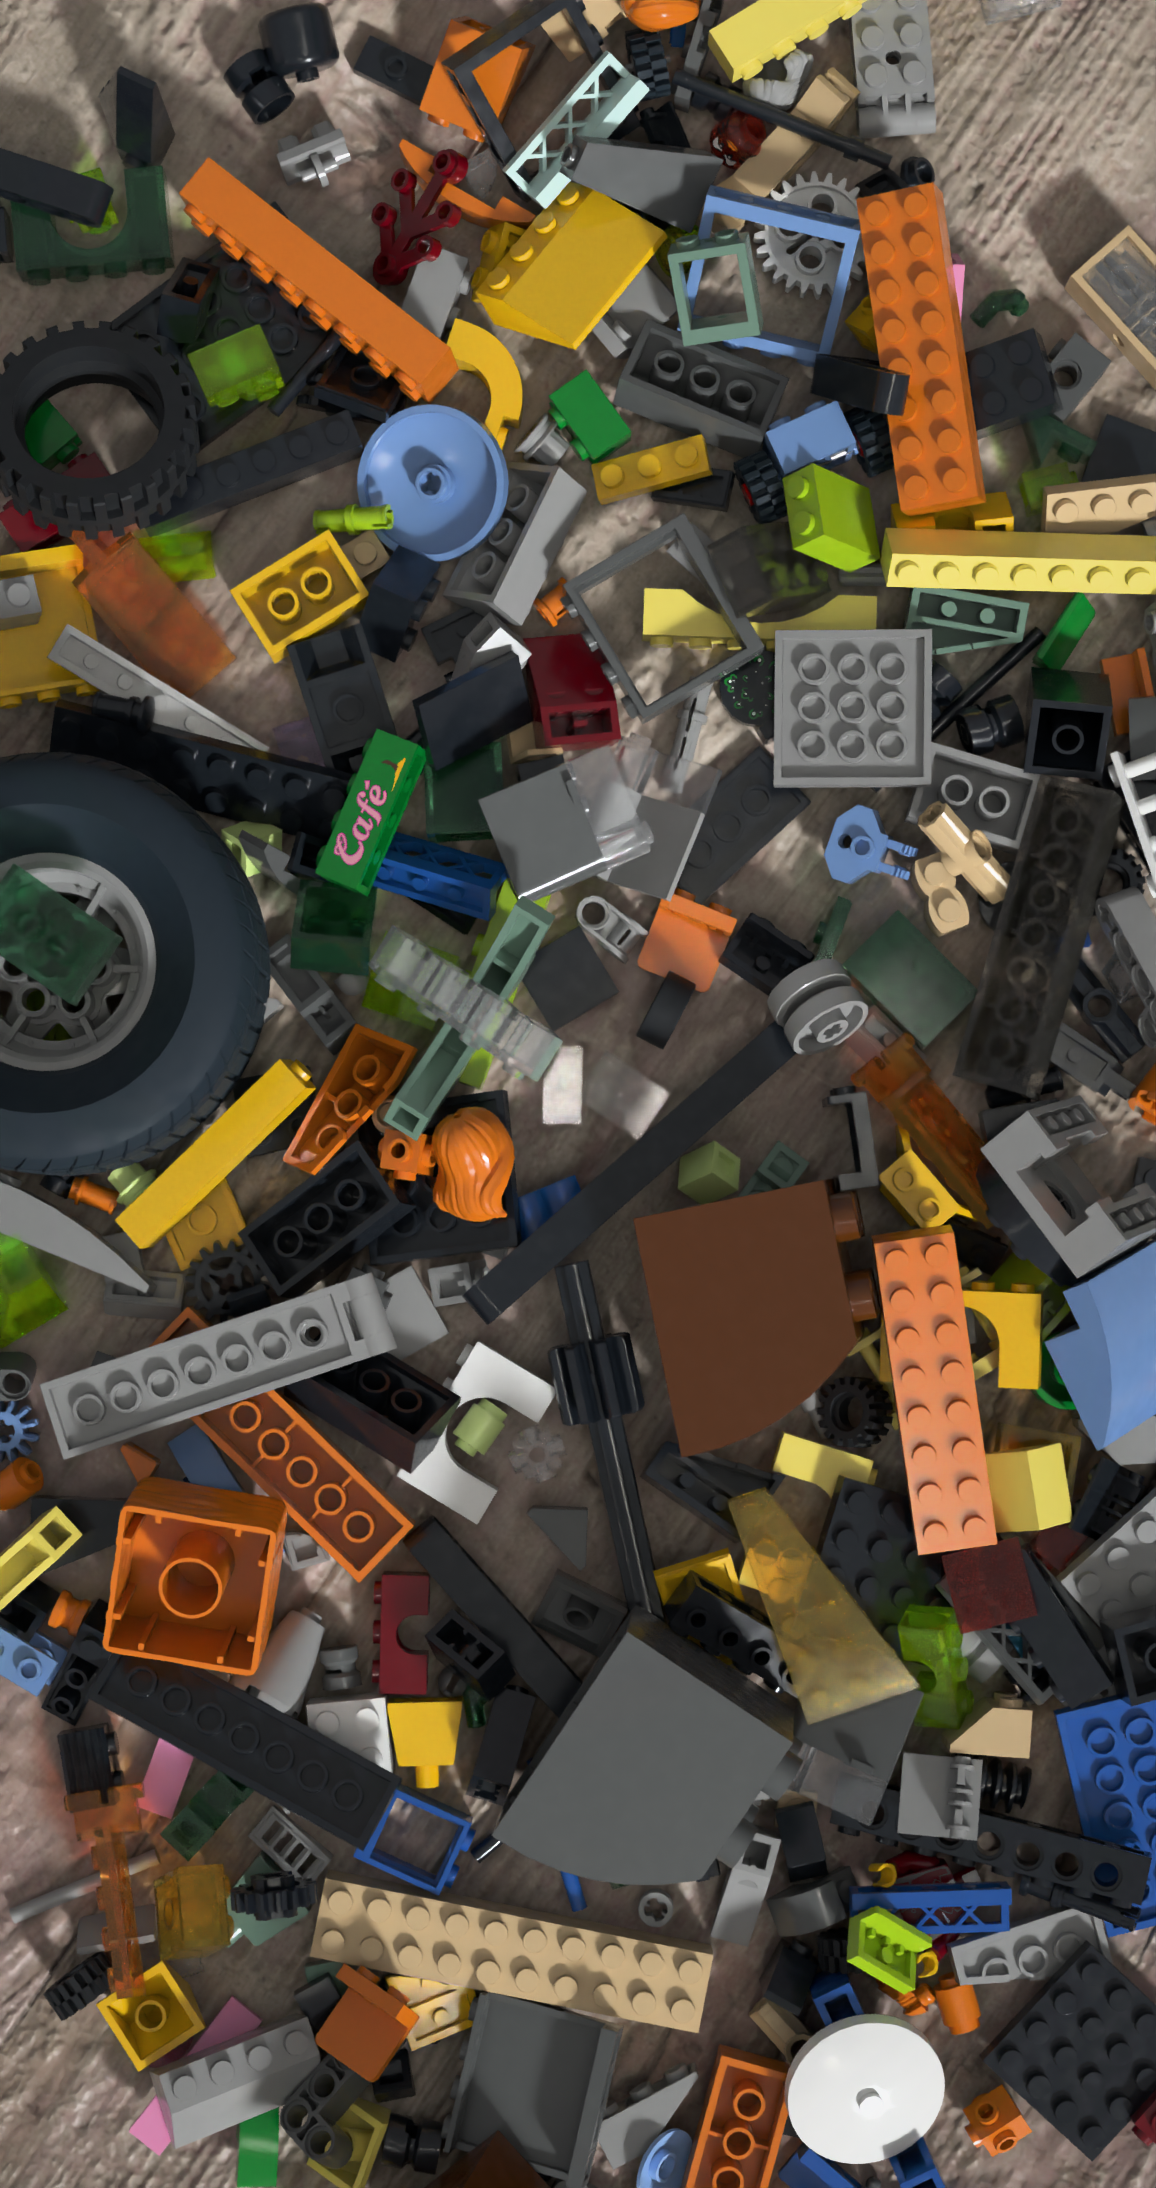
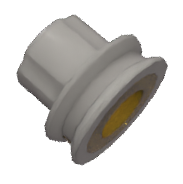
[514,413,570,466]

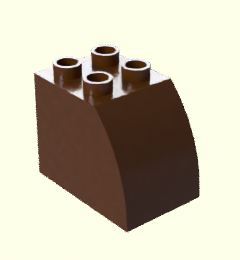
[633,1178,881,1458]

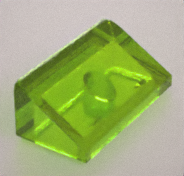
[135,530,216,586]

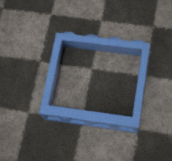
[677,185,861,367]

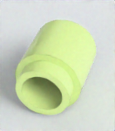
[453,1398,508,1457]

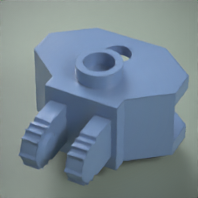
[824,804,919,884]

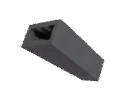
[559,135,724,233]

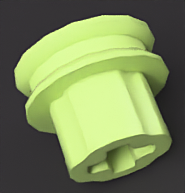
[108,1162,157,1209]

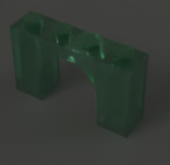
[10,166,175,286]

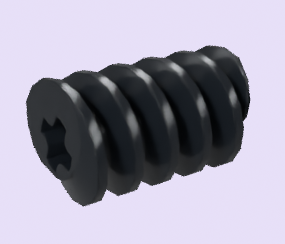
[950,1753,1032,1814]

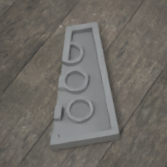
[946,1905,1113,1986]

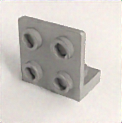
[592,263,677,359]

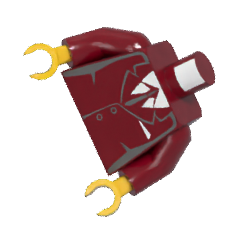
[868,1850,982,1978]

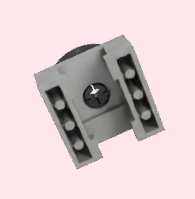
[975,1095,1156,1287]

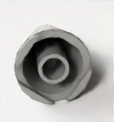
[228,1607,325,1720]

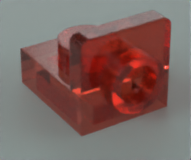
[1029,1522,1088,1572]

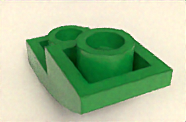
[235,2107,279,2187]

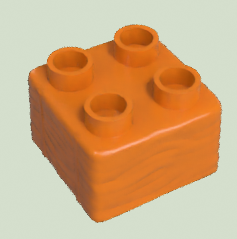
[102,1477,287,1676]

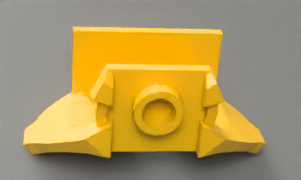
[878,1124,983,1228]

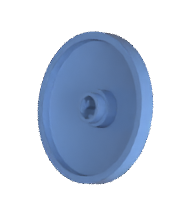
[357,404,509,562]

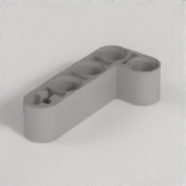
[1095,886,1156,1048]

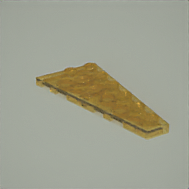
[727,1487,921,1725]

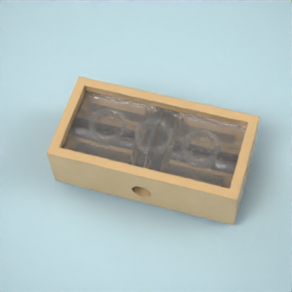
[1064,225,1156,390]

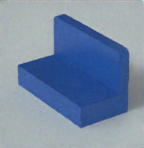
[778,2142,865,2188]

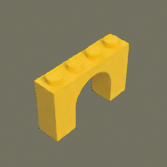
[879,1281,1044,1390]

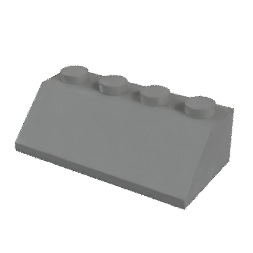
[442,461,587,626]
[149,2013,320,2149]

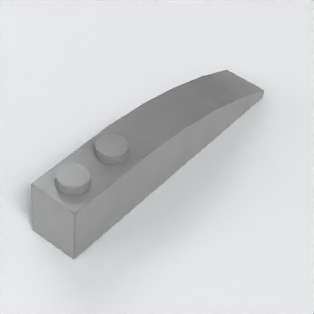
[0,1172,157,1293]

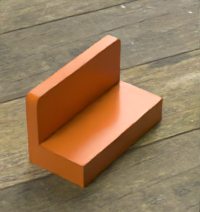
[1099,647,1155,737]

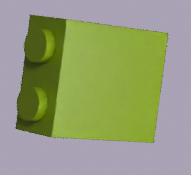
[782,463,881,573]

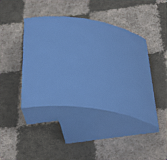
[1045,1239,1156,1451]

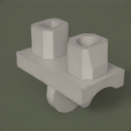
[276,120,351,188]

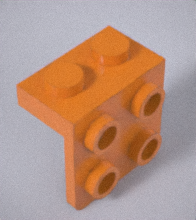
[637,888,737,993]
[315,1963,419,2082]

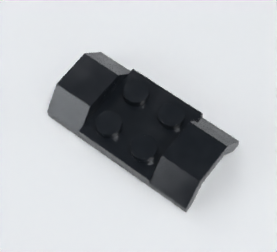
[287,623,397,774]

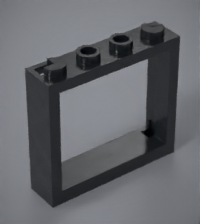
[441,0,641,203]

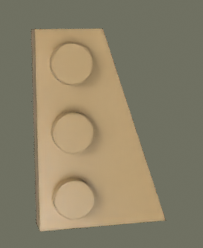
[1041,473,1156,535]

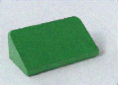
[1032,592,1096,670]

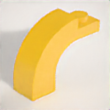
[447,318,523,451]

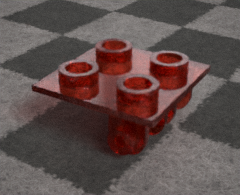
[941,1537,1038,1634]

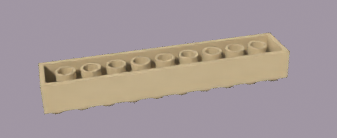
[310,1869,714,2033]

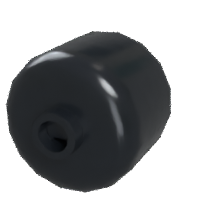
[258,3,339,83]

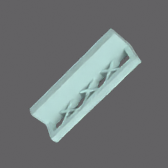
[502,50,650,209]

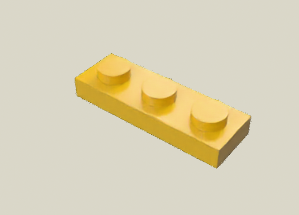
[591,434,713,505]

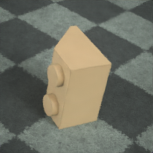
[941,1691,1033,1759]

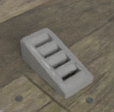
[248,1805,333,1880]

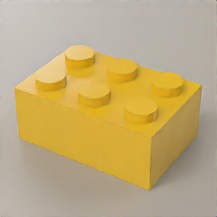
[229,529,369,664]

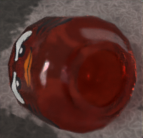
[709,110,766,170]

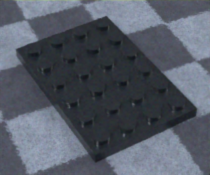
[111,201,343,454]

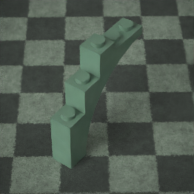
[383,895,556,1141]

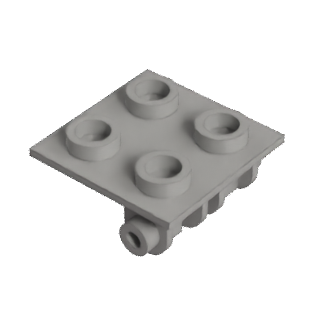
[897,1752,983,1841]

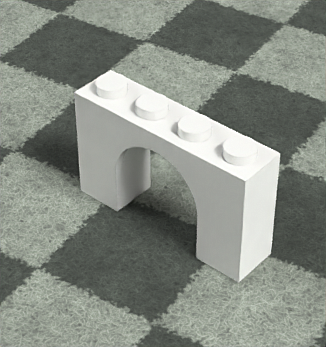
[397,1340,556,1524]

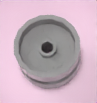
[767,959,868,1055]

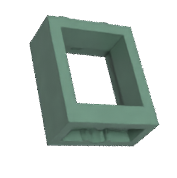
[667,229,764,346]

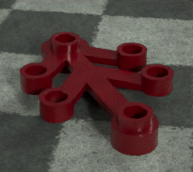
[371,149,468,286]

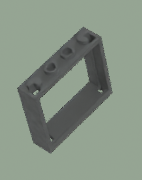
[560,513,765,725]

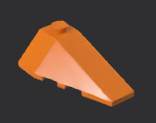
[282,1023,418,1176]

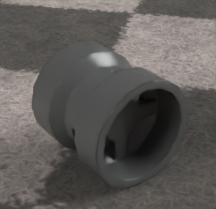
[319,1644,362,1691]

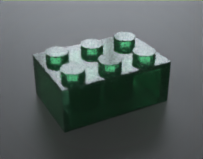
[0,863,123,1006]
[842,910,981,1050]

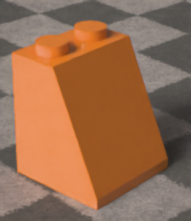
[419,16,536,142]

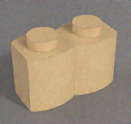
[910,852,969,938]

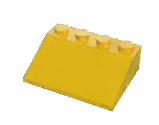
[475,182,668,350]

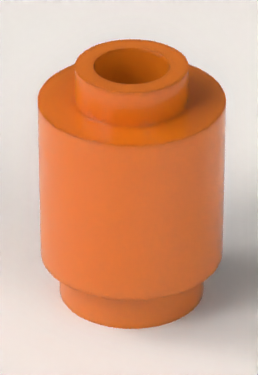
[0,1457,44,1511]
[933,1972,981,2035]

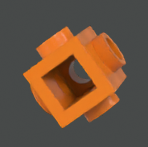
[378,1129,436,1181]
[962,2084,1032,2157]

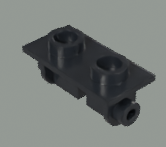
[639,101,691,148]
[943,1217,1009,1276]

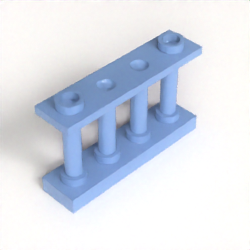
[0,1625,70,1697]

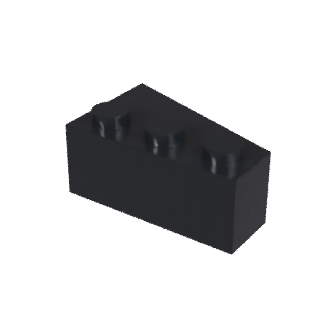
[639,1441,786,1544]

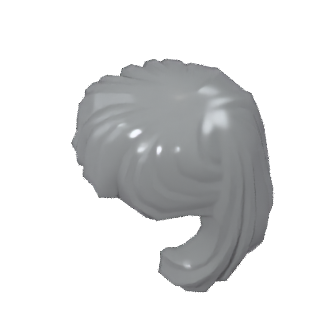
[742,49,814,112]

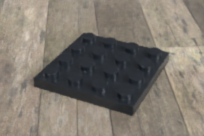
[358,1090,522,1266]
[792,1475,971,1669]
[979,1940,1156,2161]

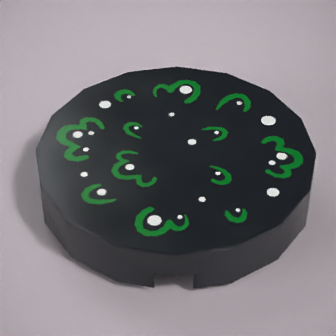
[719,650,775,727]

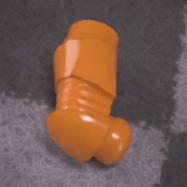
[874,1977,936,2016]

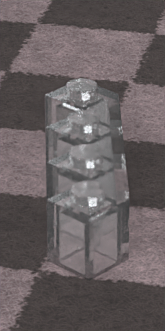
[368,925,563,1082]

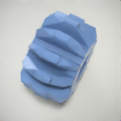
[0,1400,40,1463]

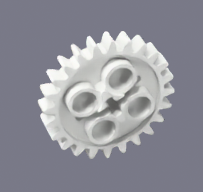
[753,171,866,300]

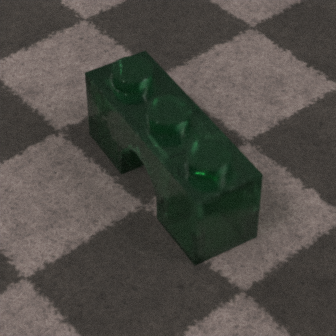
[160,1771,254,1862]

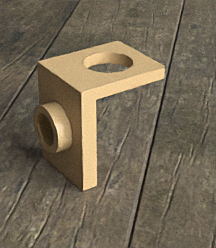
[506,722,563,764]

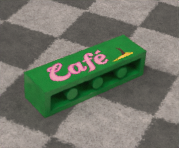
[315,729,427,897]

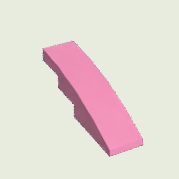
[129,1995,263,2156]

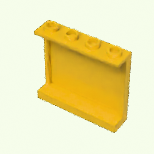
[0,543,100,709]

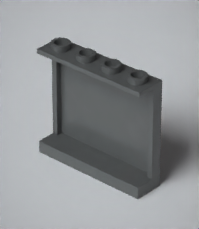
[441,1991,624,2188]

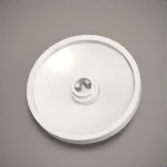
[784,2014,945,2164]

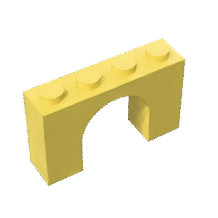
[737,1431,878,1603]

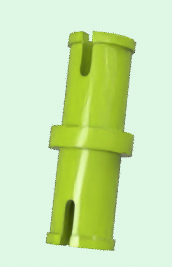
[313,504,394,535]

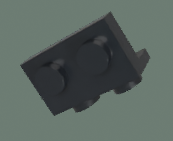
[718,913,815,996]

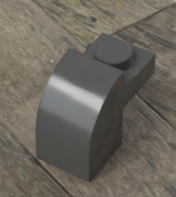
[766,1866,857,1937]

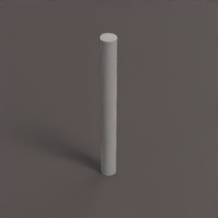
[10,1848,161,1923]

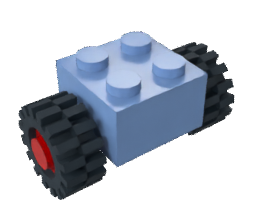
[733,400,894,527]

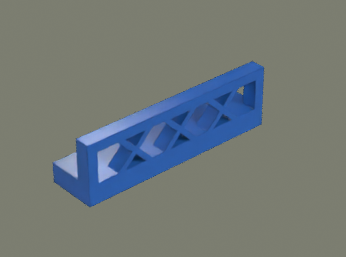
[373,832,507,921]
[849,1881,1012,1934]

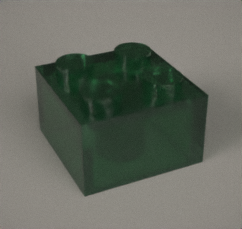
[290,879,378,976]

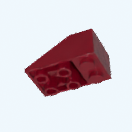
[523,633,621,751]

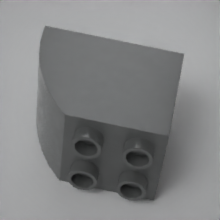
[491,1604,803,1885]

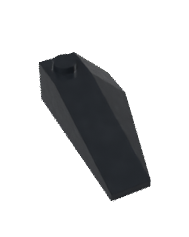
[98,66,175,176]

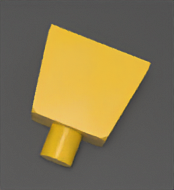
[387,1696,463,1788]

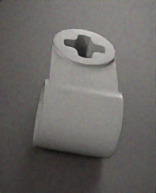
[575,895,649,964]

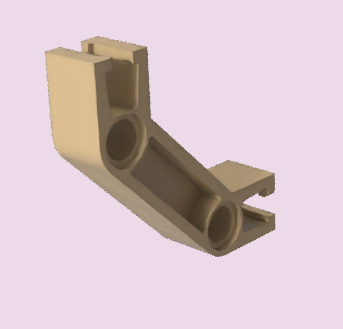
[698,67,861,234]

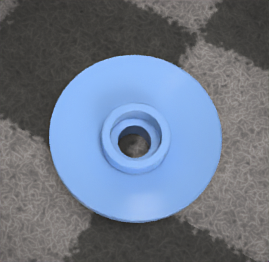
[636,2128,692,2188]

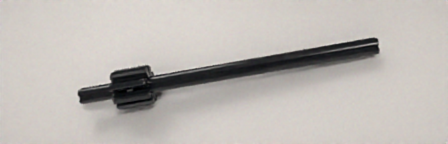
[547,1260,721,1882]

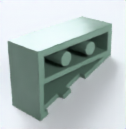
[903,587,1030,655]

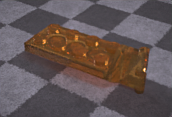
[69,530,238,699]
[851,1032,993,1229]
[64,1782,147,2000]

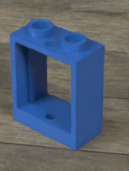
[353,1784,476,1896]

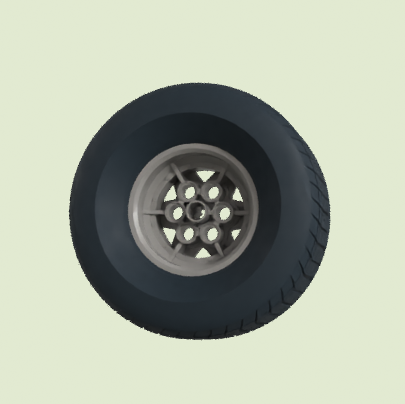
[0,752,270,1176]

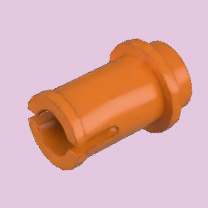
[68,1175,120,1215]

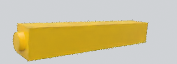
[115,1059,316,1249]

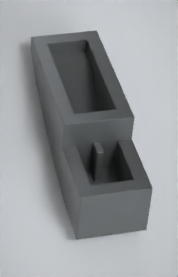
[269,933,358,1055]

